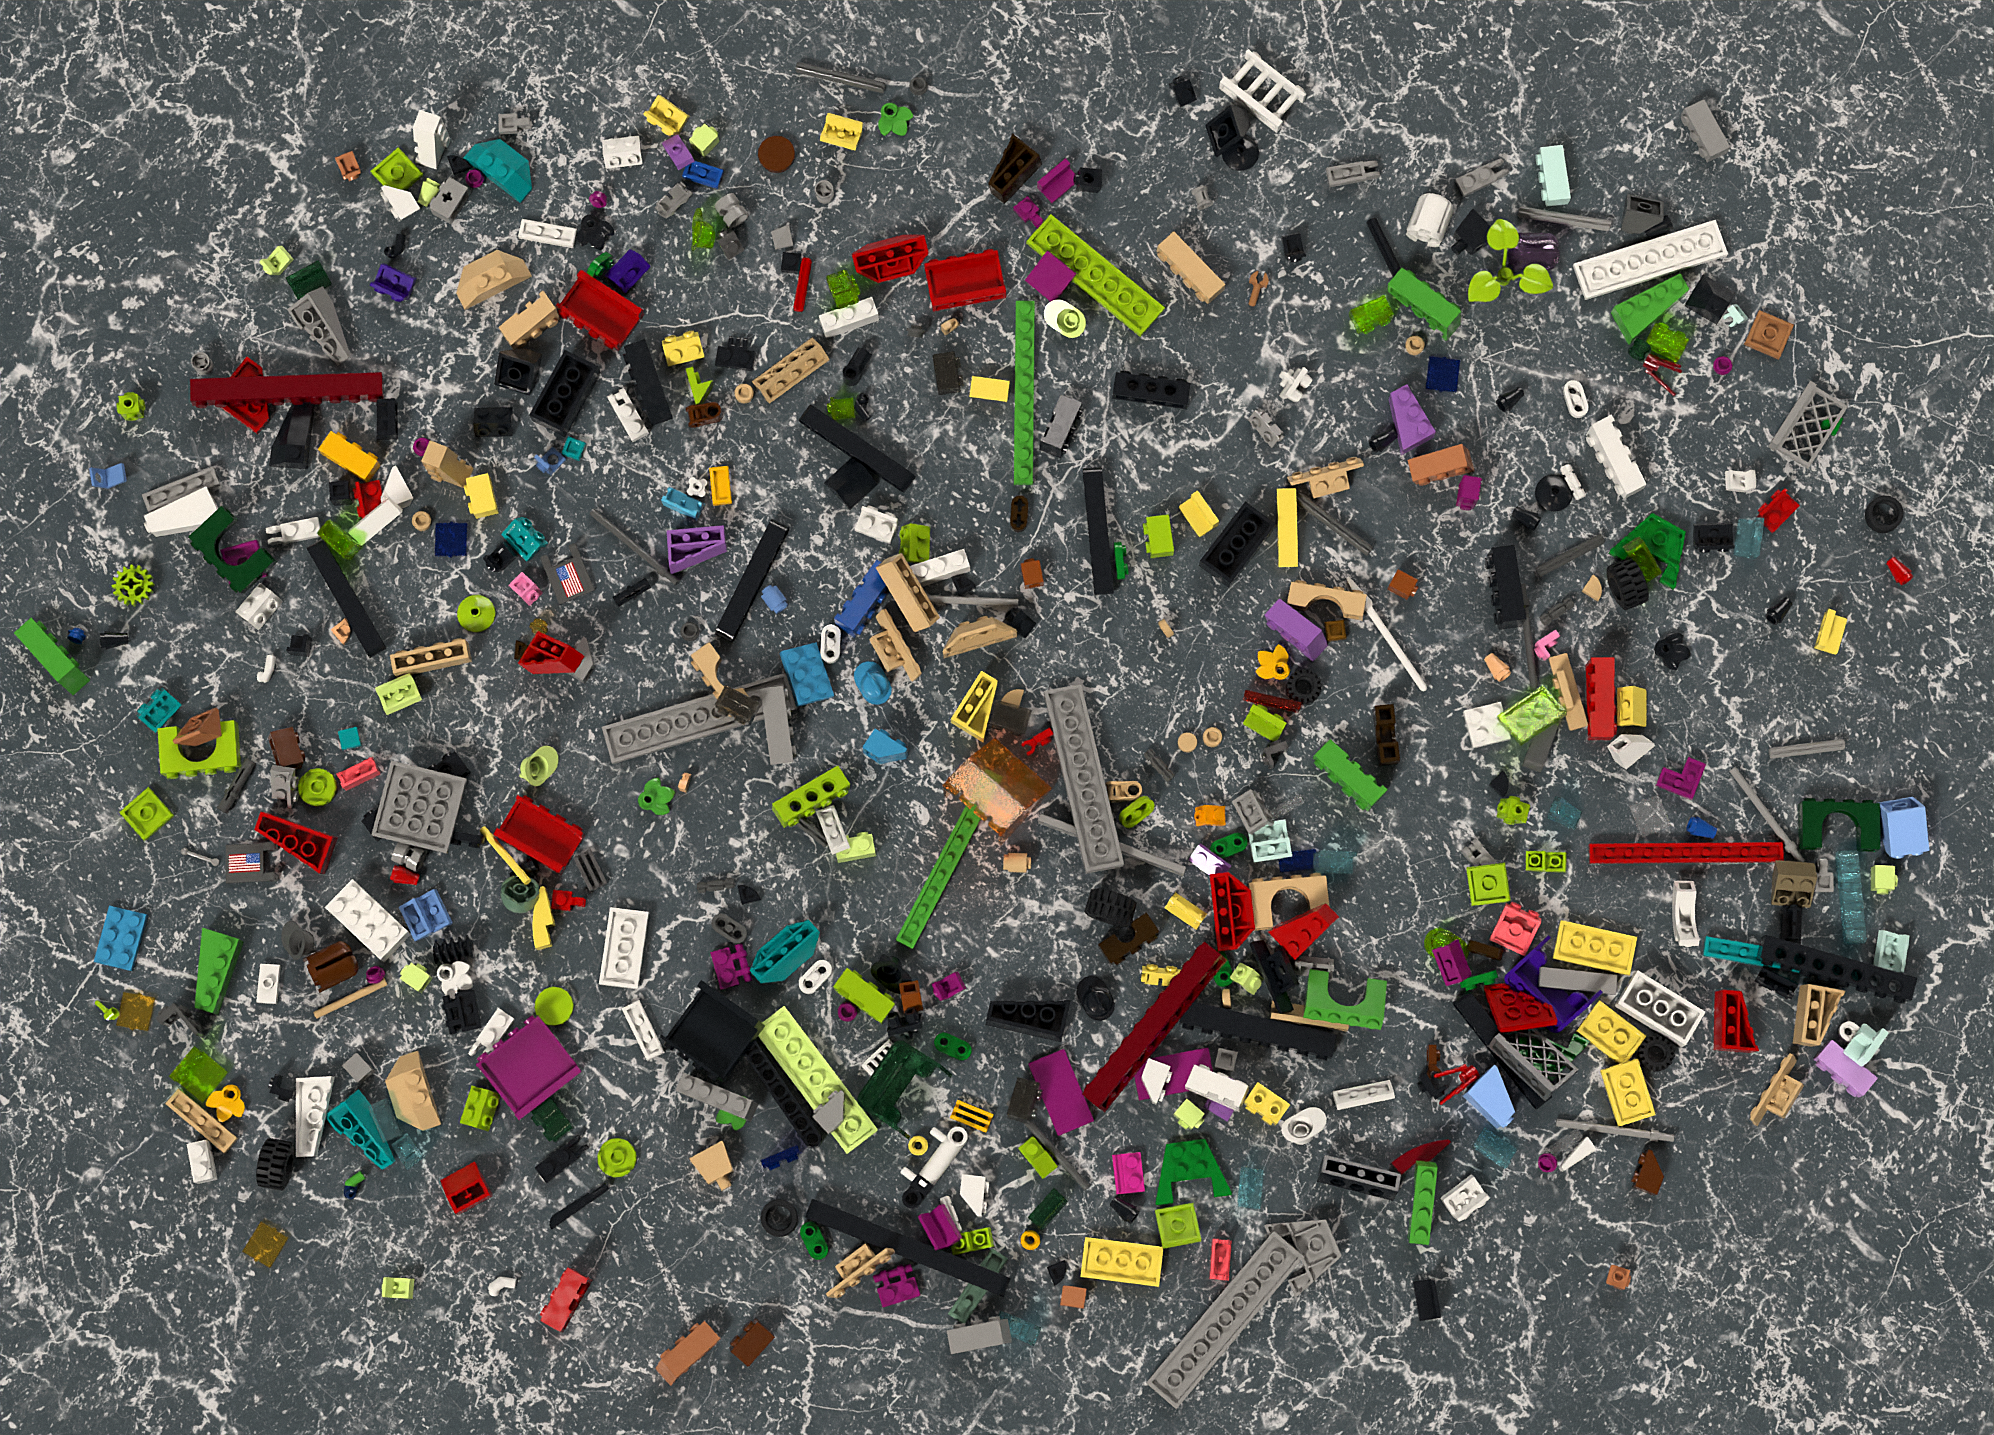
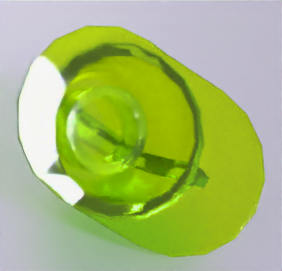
[691,208,715,251]
[1424,928,1469,960]

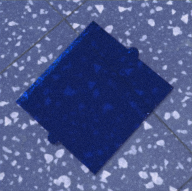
[1425,356,1460,393]
[435,521,467,558]

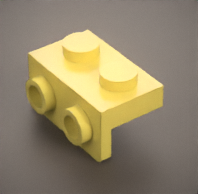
[643,95,690,136]
[820,113,863,151]
[662,331,704,366]

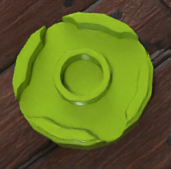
[298,768,337,807]
[534,987,574,1026]
[597,1138,637,1178]

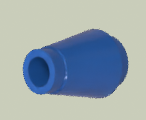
[1686,816,1717,839]

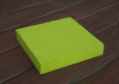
[370,147,424,191]
[119,787,174,841]
[1466,862,1511,906]
[1155,1203,1201,1249]

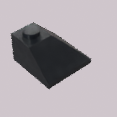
[1205,105,1251,157]
[1684,274,1735,325]
[494,348,542,396]

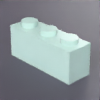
[1536,145,1571,207]

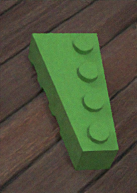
[1388,268,1461,341]
[1611,274,1689,345]
[14,618,90,695]
[1313,739,1388,811]
[195,928,244,1015]

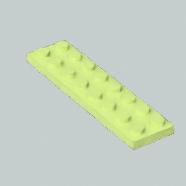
[758,1006,878,1154]

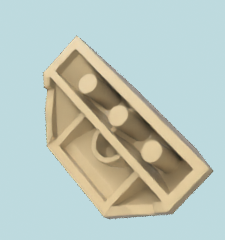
[456,250,532,310]
[943,616,1017,658]
[385,1051,442,1131]

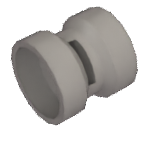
[815,180,834,204]
[191,352,214,375]

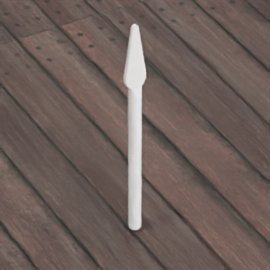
[1346,577,1427,691]

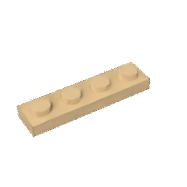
[165,1089,238,1154]

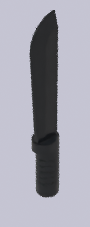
[550,1183,610,1229]

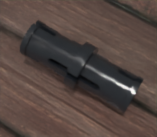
[613,578,651,607]

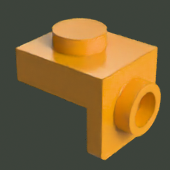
[1194,805,1226,826]

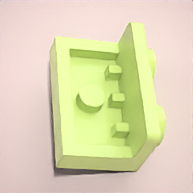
[375,673,422,715]

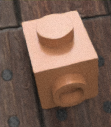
[335,151,361,181]
[1606,1265,1631,1290]

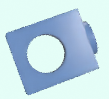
[534,447,566,476]
[89,463,127,489]

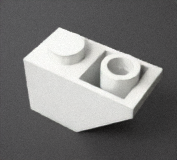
[380,185,420,220]
[1607,734,1655,769]
[1141,1058,1172,1105]
[960,1174,989,1217]

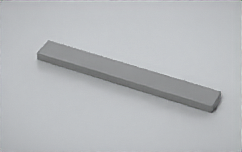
[1038,814,1186,876]

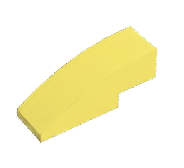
[532,886,556,950]

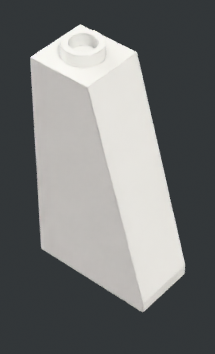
[144,487,218,537]

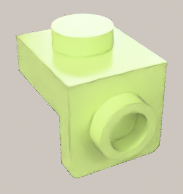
[259,246,294,275]
[1230,963,1264,995]
[382,1277,414,1299]

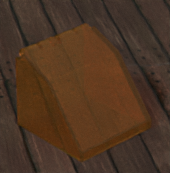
[942,738,1052,846]

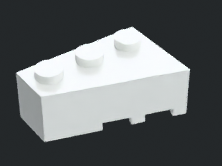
[413,110,450,169]
[1185,1064,1249,1112]

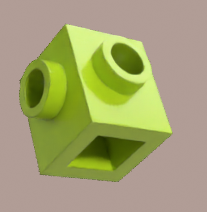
[116,392,146,421]
[1496,796,1530,825]

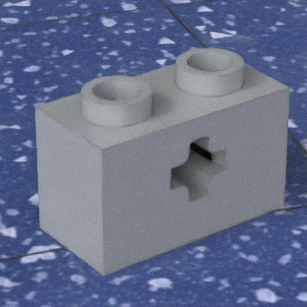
[429,177,471,224]

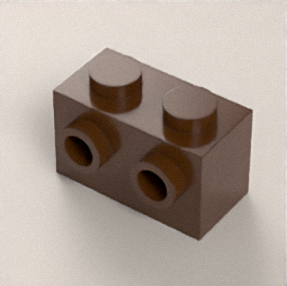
[268,727,305,770]
[729,1318,775,1367]

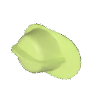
[1044,300,1086,338]
[519,746,558,786]

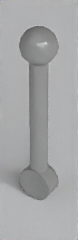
[181,848,220,866]

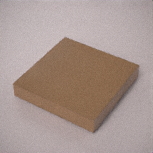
[1744,310,1794,360]

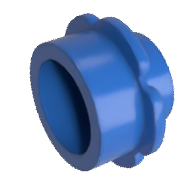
[67,628,86,644]

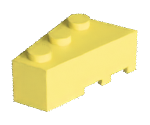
[951,671,998,743]

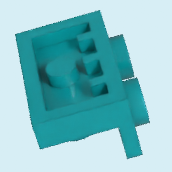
[501,517,548,561]
[136,688,182,733]

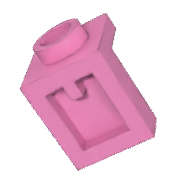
[509,572,542,606]
[1534,630,1560,661]

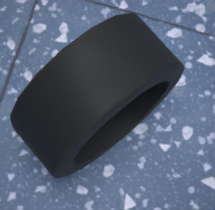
[1865,495,1903,533]
[760,1199,798,1237]

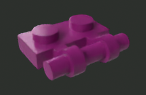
[710,943,753,990]
[873,1264,920,1308]

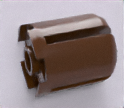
[303,941,359,993]

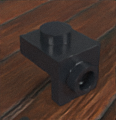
[1169,76,1197,107]
[1281,232,1306,262]
[483,542,517,572]
[1002,608,1037,638]
[1417,1073,1447,1100]
[268,1074,296,1102]

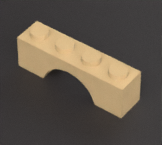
[1287,580,1367,621]
[690,642,755,720]

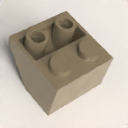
[1771,860,1817,908]

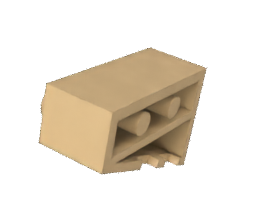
[499,291,560,349]
[421,441,474,488]
[1793,984,1845,1047]

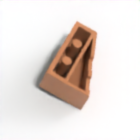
[1407,444,1475,486]
[655,1321,721,1386]

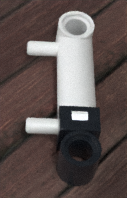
[901,1127,968,1209]

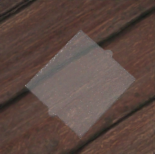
[1629,795,1671,838]

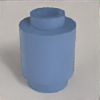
[761,585,788,614]

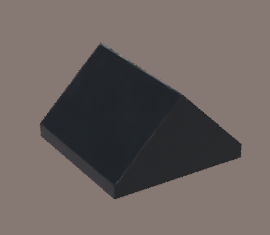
[824,458,878,510]

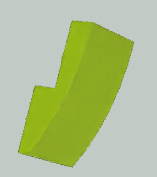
[1526,851,1567,872]
[951,1227,994,1255]

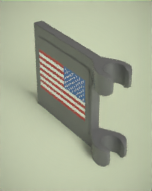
[540,543,595,605]
[226,842,279,884]

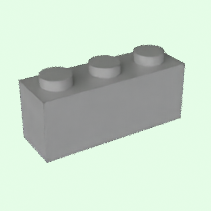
[1681,99,1730,163]
[947,1316,1012,1354]

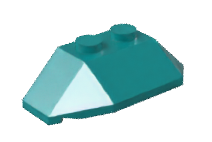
[463,139,532,203]
[749,920,820,983]

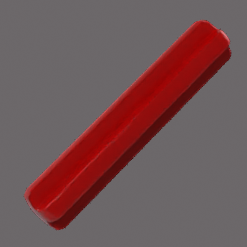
[793,258,812,312]

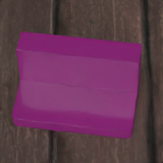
[1037,158,1075,203]
[1432,939,1472,986]
[918,1204,962,1250]

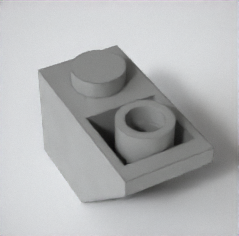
[567,637,595,684]
[812,1090,845,1135]

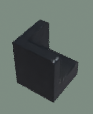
[329,480,353,506]
[286,634,312,657]

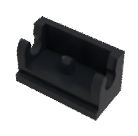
[376,398,398,440]

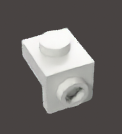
[1725,470,1756,492]

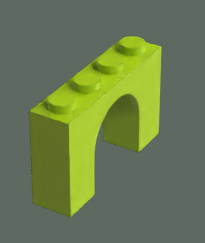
[157,720,241,779]

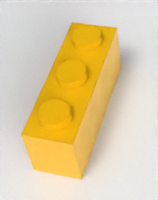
[318,431,381,482]

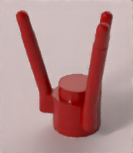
[1434,1064,1480,1105]

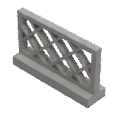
[1768,381,1848,469]

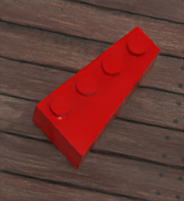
[1585,657,1617,740]
[254,811,338,874]

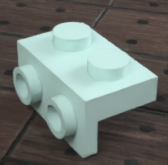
[1873,930,1910,973]

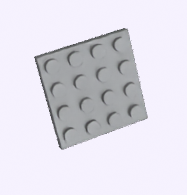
[372,760,467,854]

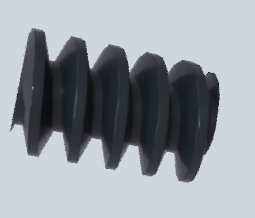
[433,935,475,964]

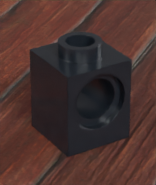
[1073,167,1102,193]

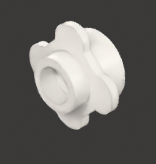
[687,477,707,497]

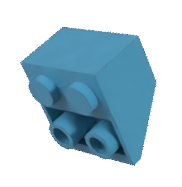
[862,728,908,764]

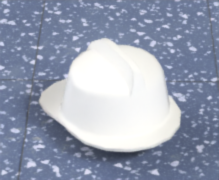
[1281,1107,1327,1145]

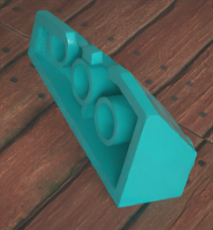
[326,1089,395,1170]

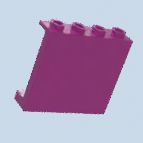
[476,1015,582,1120]

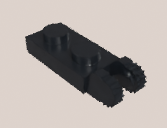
[535,1135,589,1183]

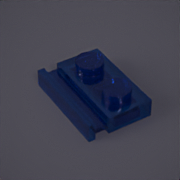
[760,1145,801,1171]

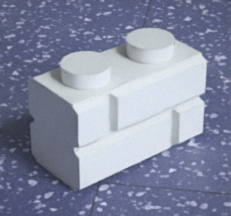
[187,1140,217,1184]

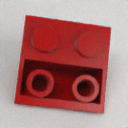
[440,1161,493,1215]

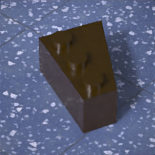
[988,133,1042,204]

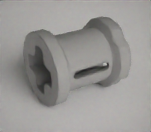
[1191,186,1213,210]

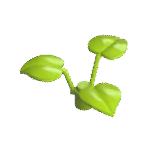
[1468,219,1553,302]

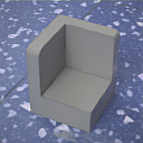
[342,1053,375,1084]

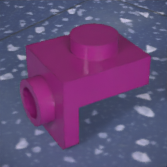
[932,971,966,1001]

